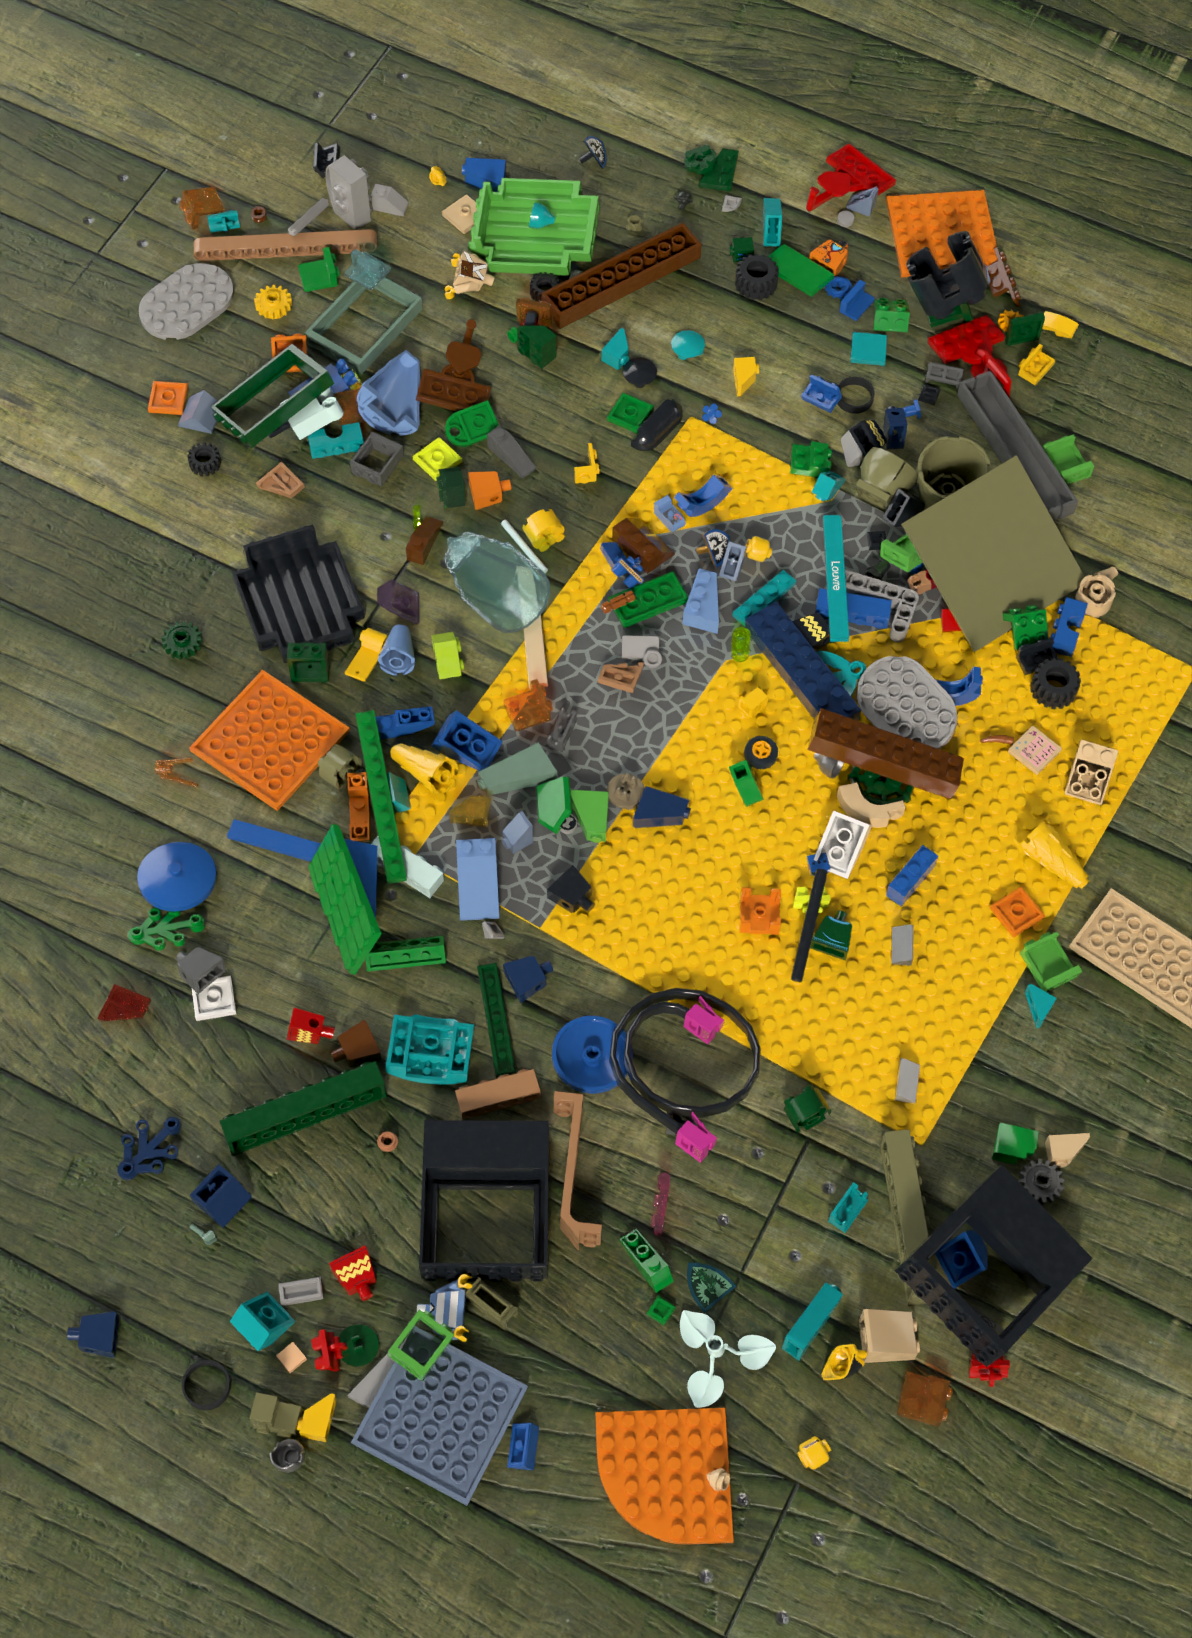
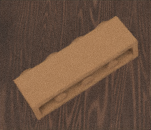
[455,1069,540,1120]

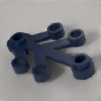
[117,1117,182,1180]

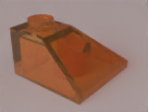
[333,388,367,428]

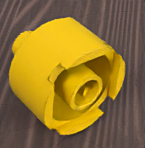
[523,509,565,552]

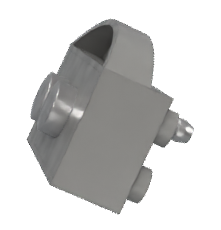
[326,155,372,230]

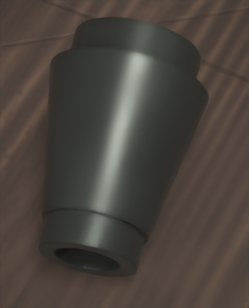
[865,560,891,580]

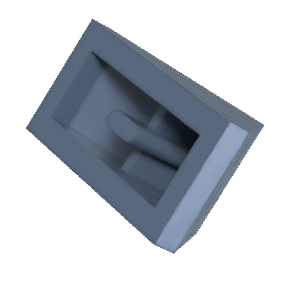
[846,187,878,217]
[719,541,747,581]

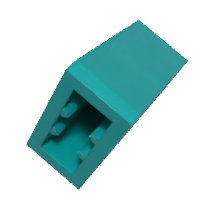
[763,198,782,247]

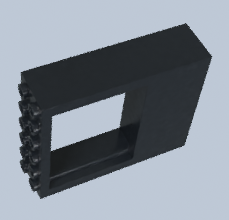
[419,1120,549,1282]
[895,1165,1093,1367]

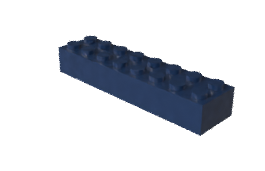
[745,602,861,721]

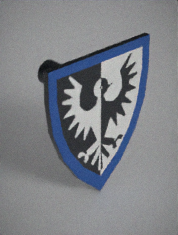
[579,136,607,169]

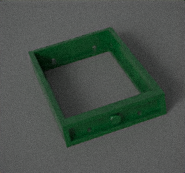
[211,344,335,448]

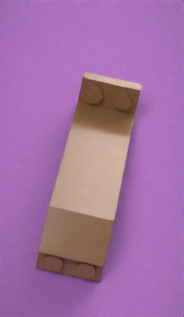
[554,1091,602,1251]

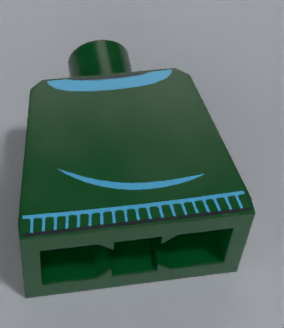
[810,911,852,961]

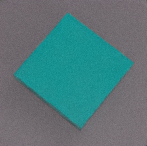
[850,332,887,366]

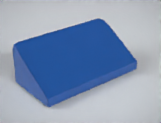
[601,542,630,576]
[507,1423,539,1470]

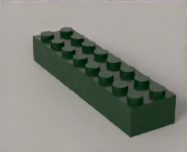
[219,1061,387,1156]

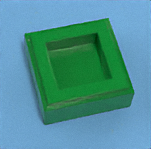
[646,1296,676,1326]

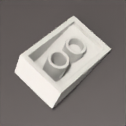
[814,811,871,879]

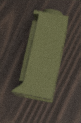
[465,1277,518,1331]

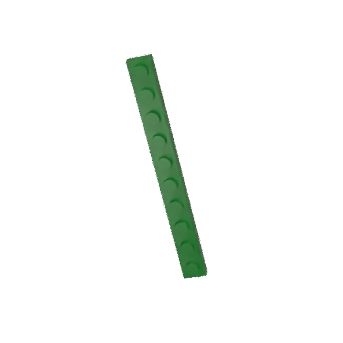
[355,710,407,884]

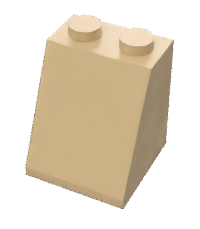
[859,1309,920,1363]

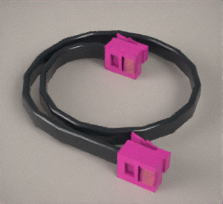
[609,988,761,1163]

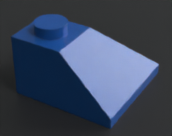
[935,1230,987,1289]

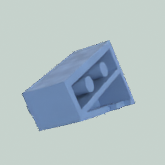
[682,568,719,634]

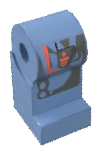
[654,495,686,532]

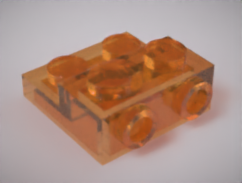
[897,1372,953,1427]

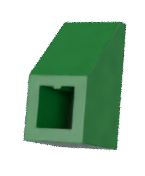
[729,760,764,807]

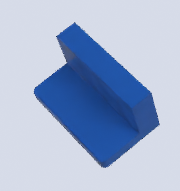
[840,280,875,321]

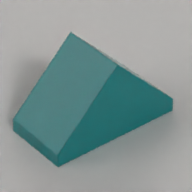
[1024,984,1057,1028]

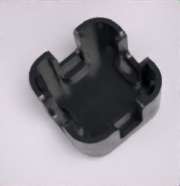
[906,231,988,319]

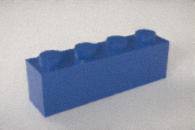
[815,588,892,629]

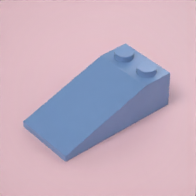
[456,838,499,921]

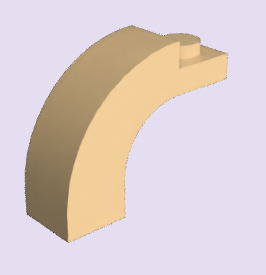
[837,783,905,828]

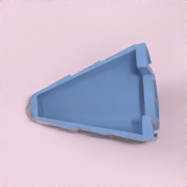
[356,350,420,436]

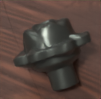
[674,192,693,210]

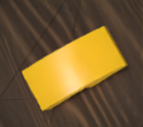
[1042,311,1079,339]

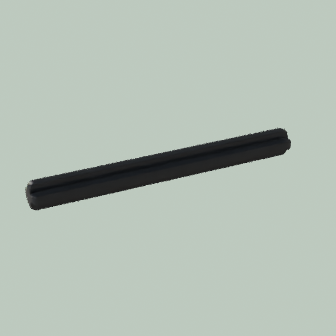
[791,868,828,982]

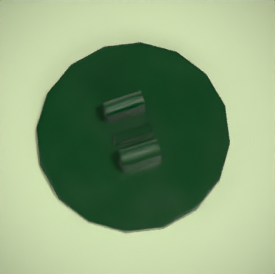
[339,1324,379,1367]

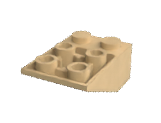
[1064,740,1118,805]

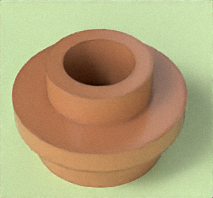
[377,1131,398,1152]

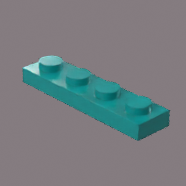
[732,570,796,627]

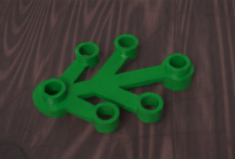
[128,908,205,951]

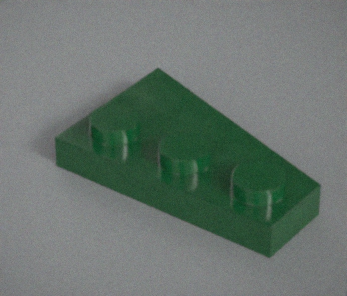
[699,148,739,192]

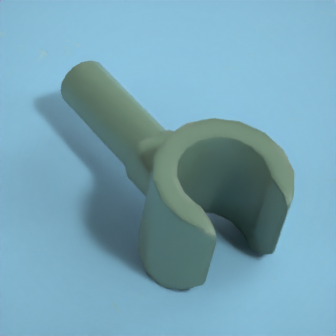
[190,1224,217,1245]

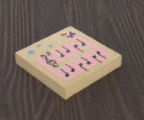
[1008,726,1062,775]

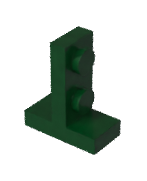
[928,302,973,328]

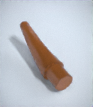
[980,735,1014,745]

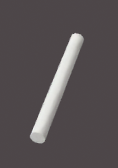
[501,520,548,574]

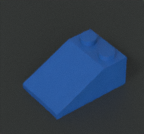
[431,710,503,771]

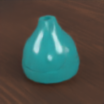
[529,202,555,229]

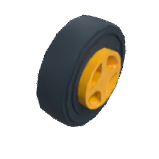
[744,736,778,769]

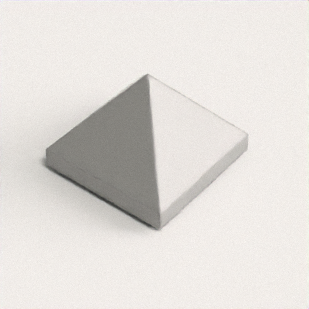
[482,921,505,939]

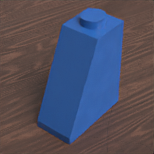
[462,158,506,192]

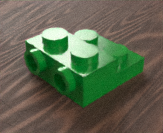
[790,441,832,478]

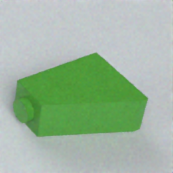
[570,790,609,843]

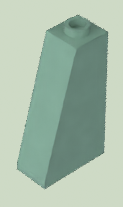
[477,742,557,796]

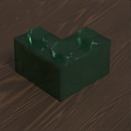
[436,467,465,508]

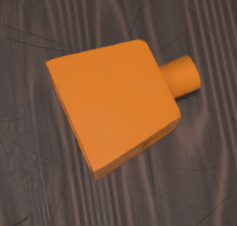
[468,471,511,510]

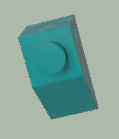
[601,328,629,370]
[812,471,846,501]

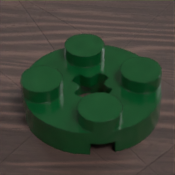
[684,145,717,175]

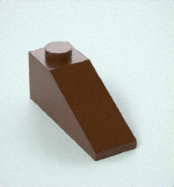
[406,516,443,565]

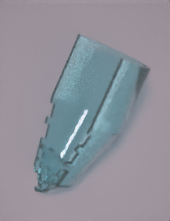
[444,532,550,633]

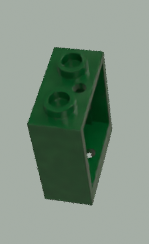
[287,643,330,682]

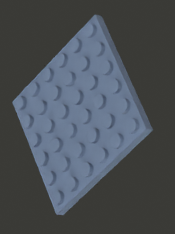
[351,1326,528,1506]

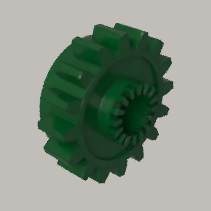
[161,621,203,660]

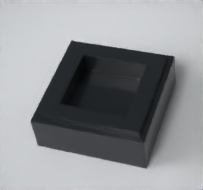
[918,384,941,406]
[867,531,886,550]

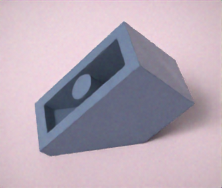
[502,811,533,854]

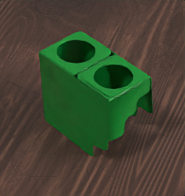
[992,1122,1039,1164]

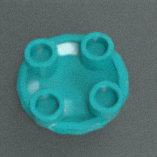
[671,330,705,360]

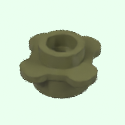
[626,215,643,231]

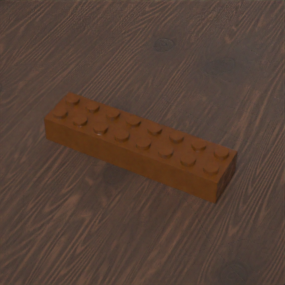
[807,708,964,799]

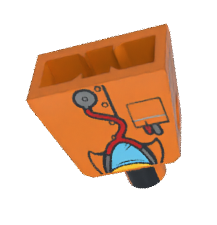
[809,240,848,276]

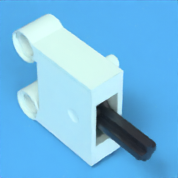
[268,387,344,440]

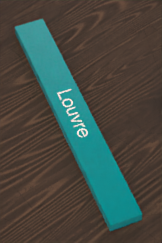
[823,515,849,642]

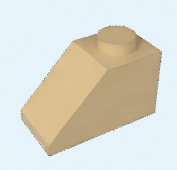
[1045,1133,1090,1168]

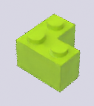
[431,632,464,679]

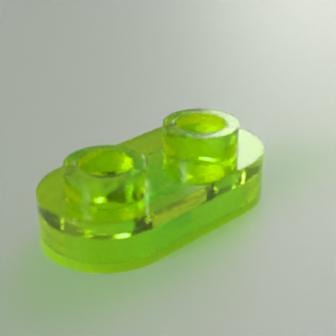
[731,627,751,662]

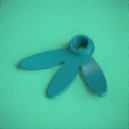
[816,651,867,696]

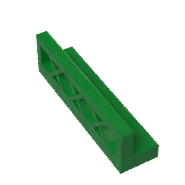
[366,936,446,972]

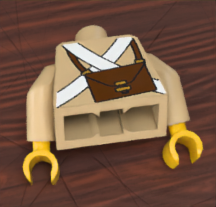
[445,251,495,299]

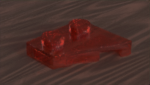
[97,984,151,1022]

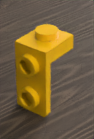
[574,443,599,484]

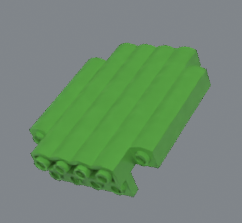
[468,178,600,275]

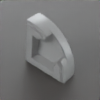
[722,195,742,212]

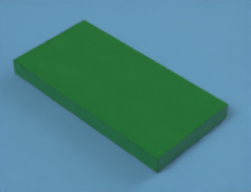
[767,244,834,297]
[608,571,689,629]

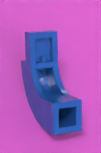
[674,475,733,517]
[935,666,983,706]

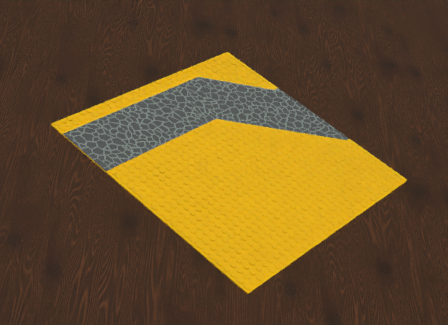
[394,417,1192,1145]

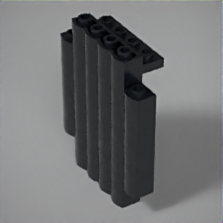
[232,525,365,663]

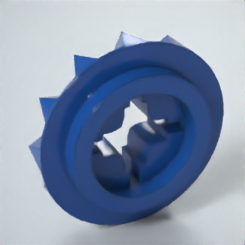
[825,276,852,300]

